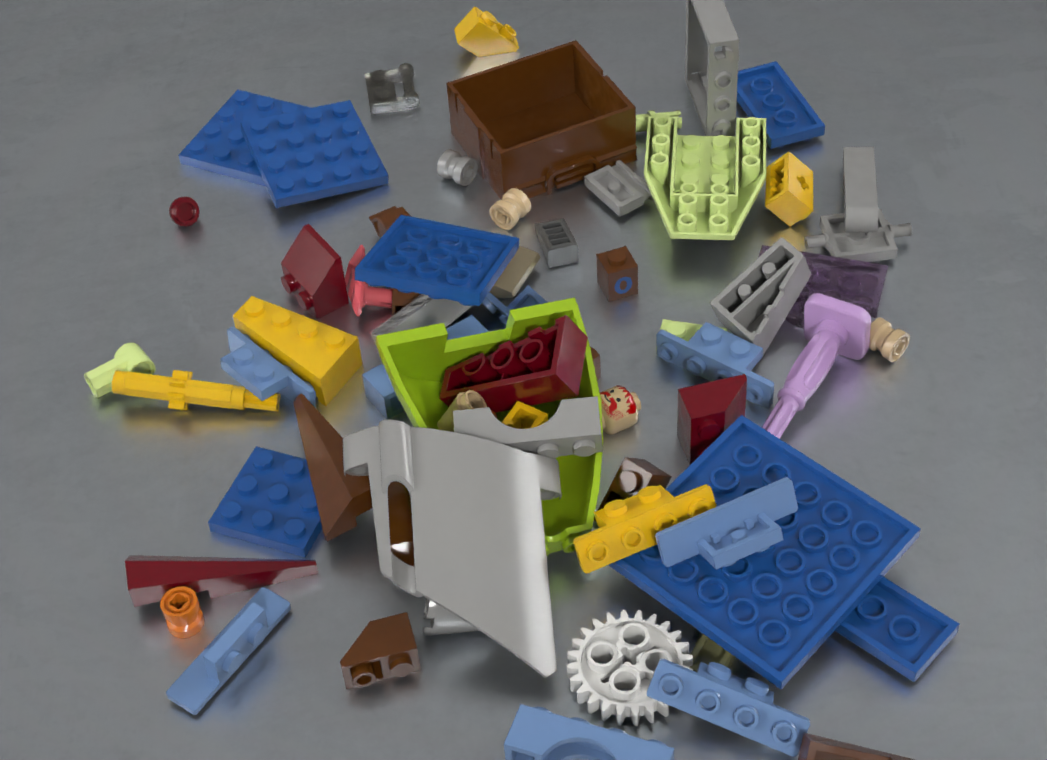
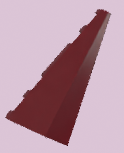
[125,555,319,607]

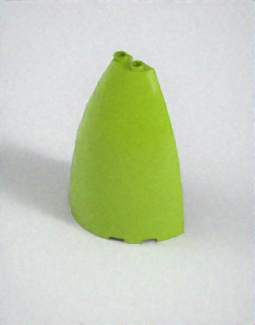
[376,297,603,556]

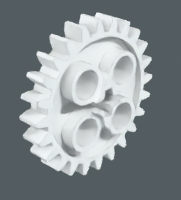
[566,610,693,726]

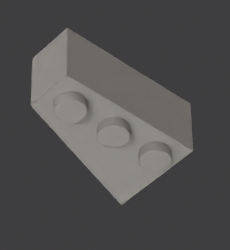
[709,237,812,356]

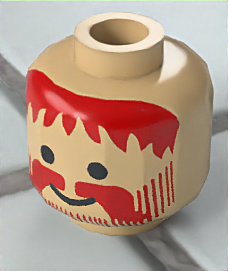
[600,385,641,435]

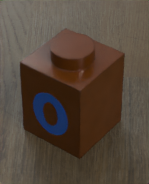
[596,246,638,302]

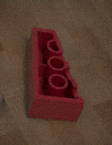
[439,315,588,413]

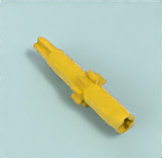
[112,370,281,412]

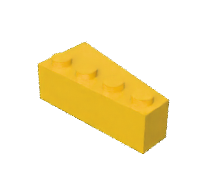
[233,296,363,406]

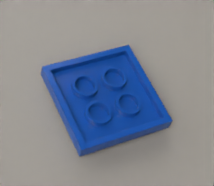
[208,446,322,558]

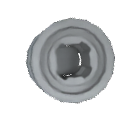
[437,149,478,186]

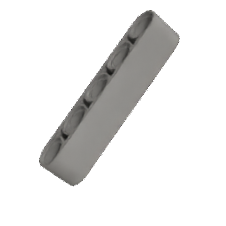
[843,147,878,232]
[371,294,472,356]

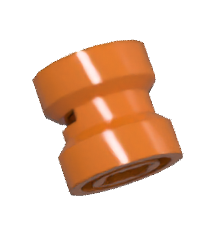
[160,586,205,639]

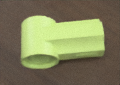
[84,343,156,399]

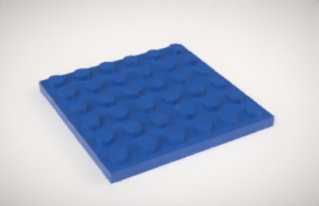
[609,415,921,689]

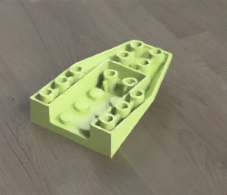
[644,115,766,240]

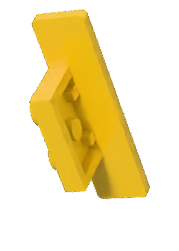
[573,484,717,574]

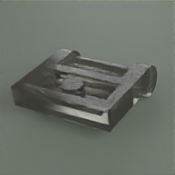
[365,63,420,115]

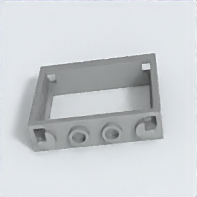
[685,0,739,136]

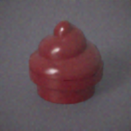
[169,197,200,227]

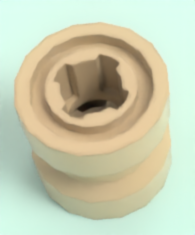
[489,188,531,230]
[869,317,910,362]

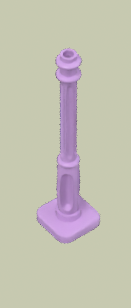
[762,293,871,439]

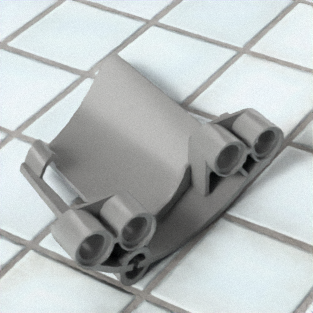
[342,419,562,678]

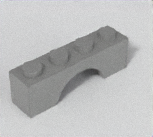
[453,396,603,459]

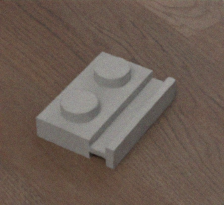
[584,160,654,217]

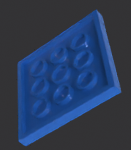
[178,89,311,186]
[241,100,389,208]
[355,215,519,306]

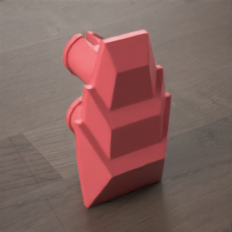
[345,245,393,317]

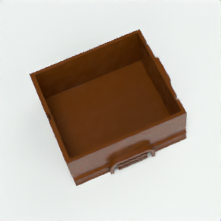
[446,40,637,200]

